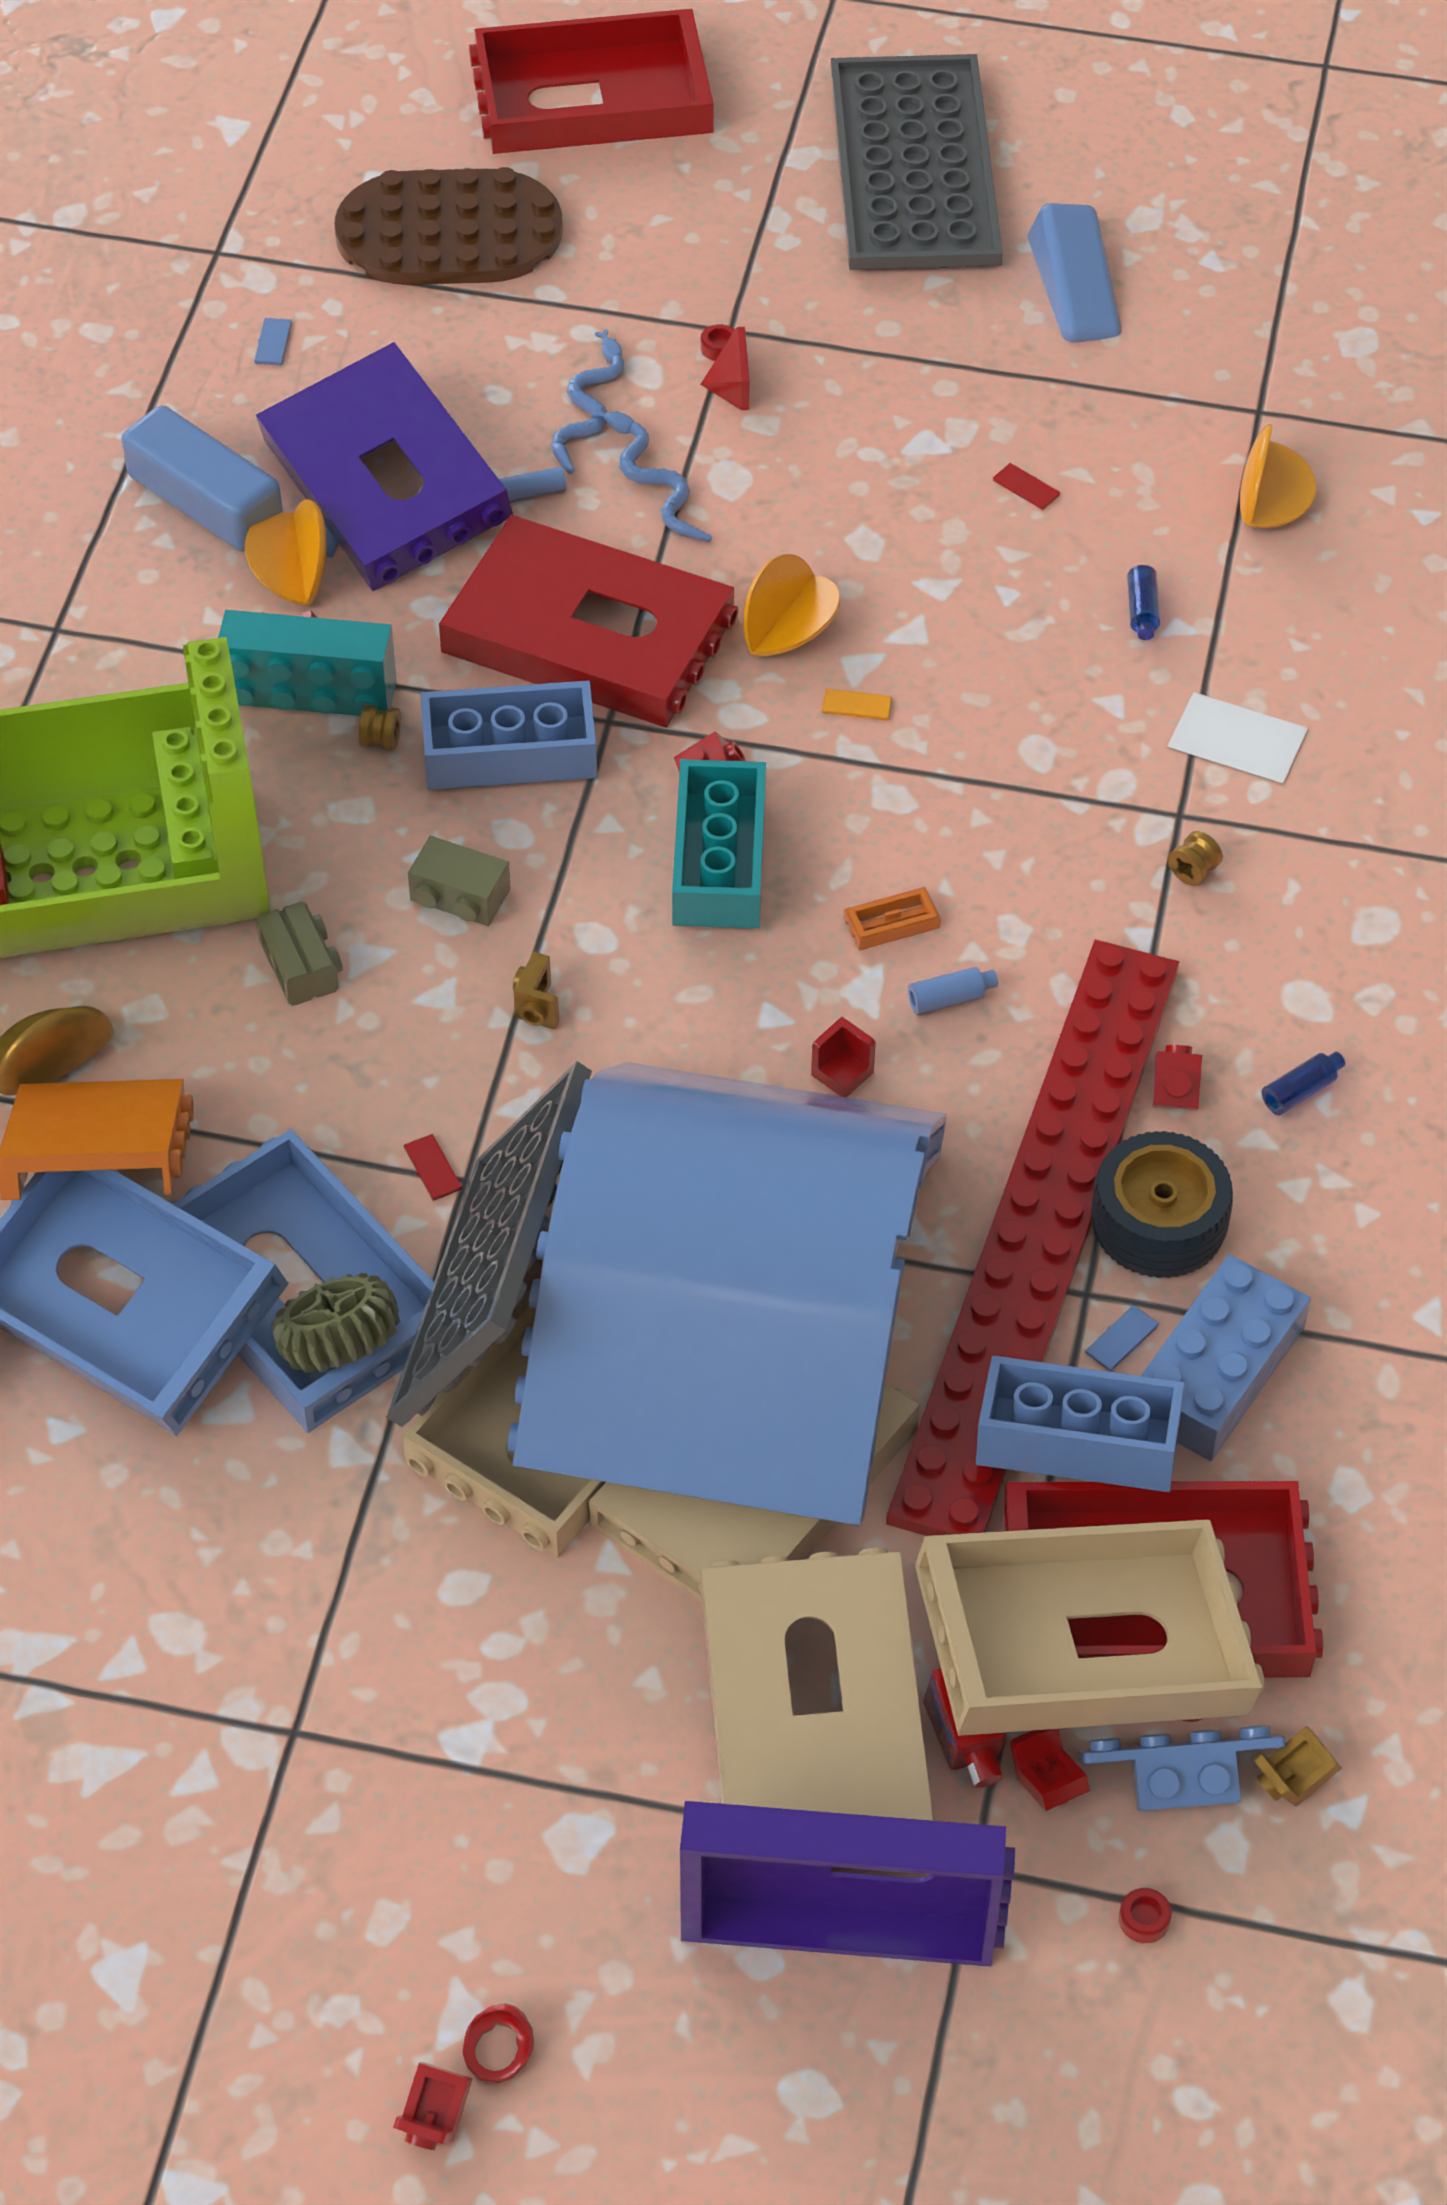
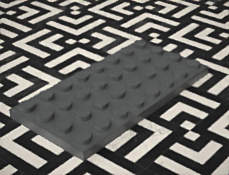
[830,54,1003,270]
[386,1061,592,1427]

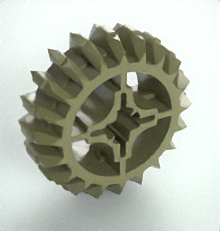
[271,1273,400,1373]

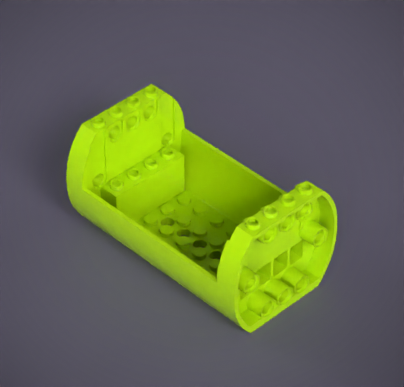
[0,637,270,959]

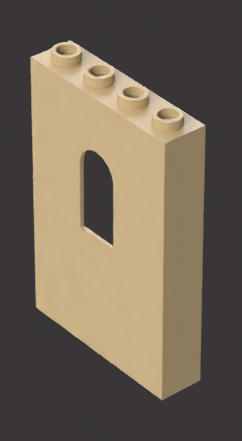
[402,1293,606,1557]
[589,1383,919,1601]
[915,1520,1264,1736]
[701,1547,933,1821]

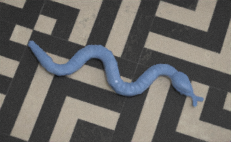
[551,329,624,474]
[591,407,712,542]

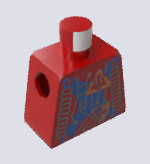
[923,1668,1006,1788]

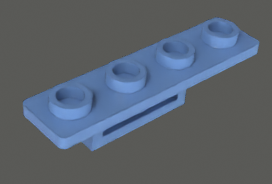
[1078,1725,1285,1811]

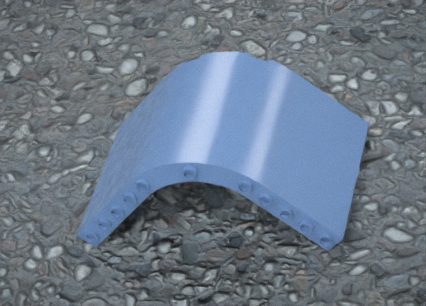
[507,1062,947,1526]

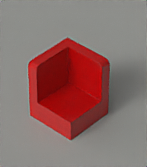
[811,1017,876,1097]

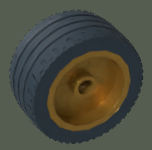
[1091,1131,1233,1278]

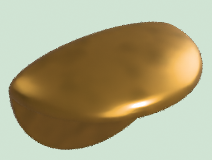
[0,1006,114,1095]

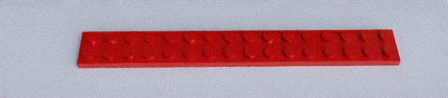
[886,939,1180,1536]

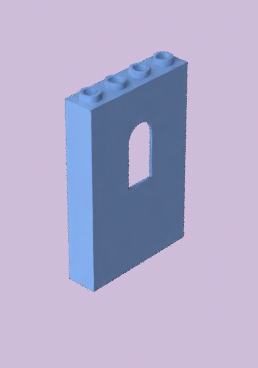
[172,1129,435,1433]
[0,1170,289,1436]

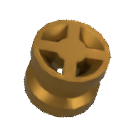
[359,704,401,750]
[1168,831,1223,886]

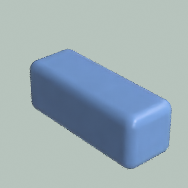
[1027,203,1121,343]
[121,406,283,551]

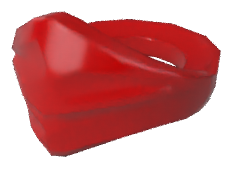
[462,2003,534,2083]

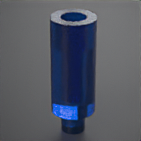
[1127,565,1160,640]
[1261,1051,1345,1116]

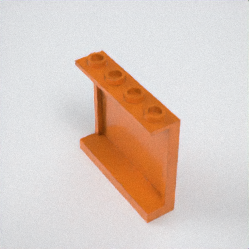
[0,1079,194,1200]

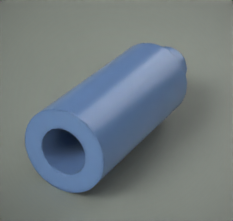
[908,967,998,1015]

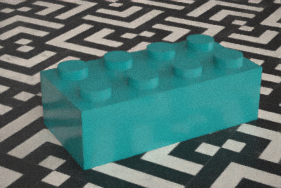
[218,609,397,716]
[672,759,766,929]

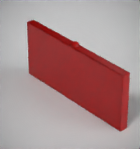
[993,463,1060,510]
[404,1134,462,1201]

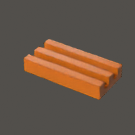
[843,887,941,951]

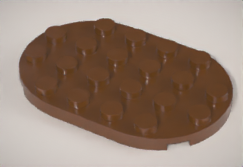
[334,167,563,285]

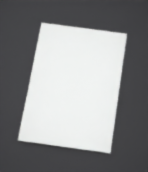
[1167,692,1308,784]

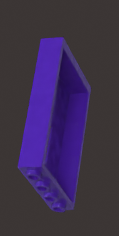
[256,342,513,591]
[680,1801,1015,1967]

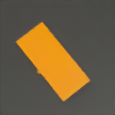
[822,689,892,720]

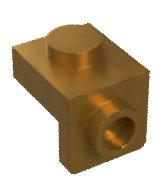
[513,951,559,1029]
[1253,1726,1342,1807]

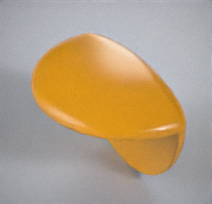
[1240,424,1316,528]
[244,499,327,606]
[744,554,840,656]

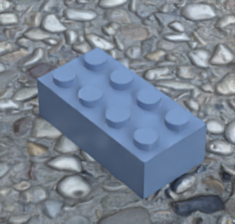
[420,681,597,790]
[1141,1254,1311,1462]
[976,1355,1185,1492]

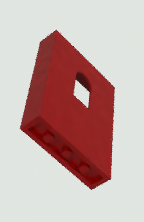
[469,8,714,154]
[439,515,739,728]
[1003,1481,1323,1678]

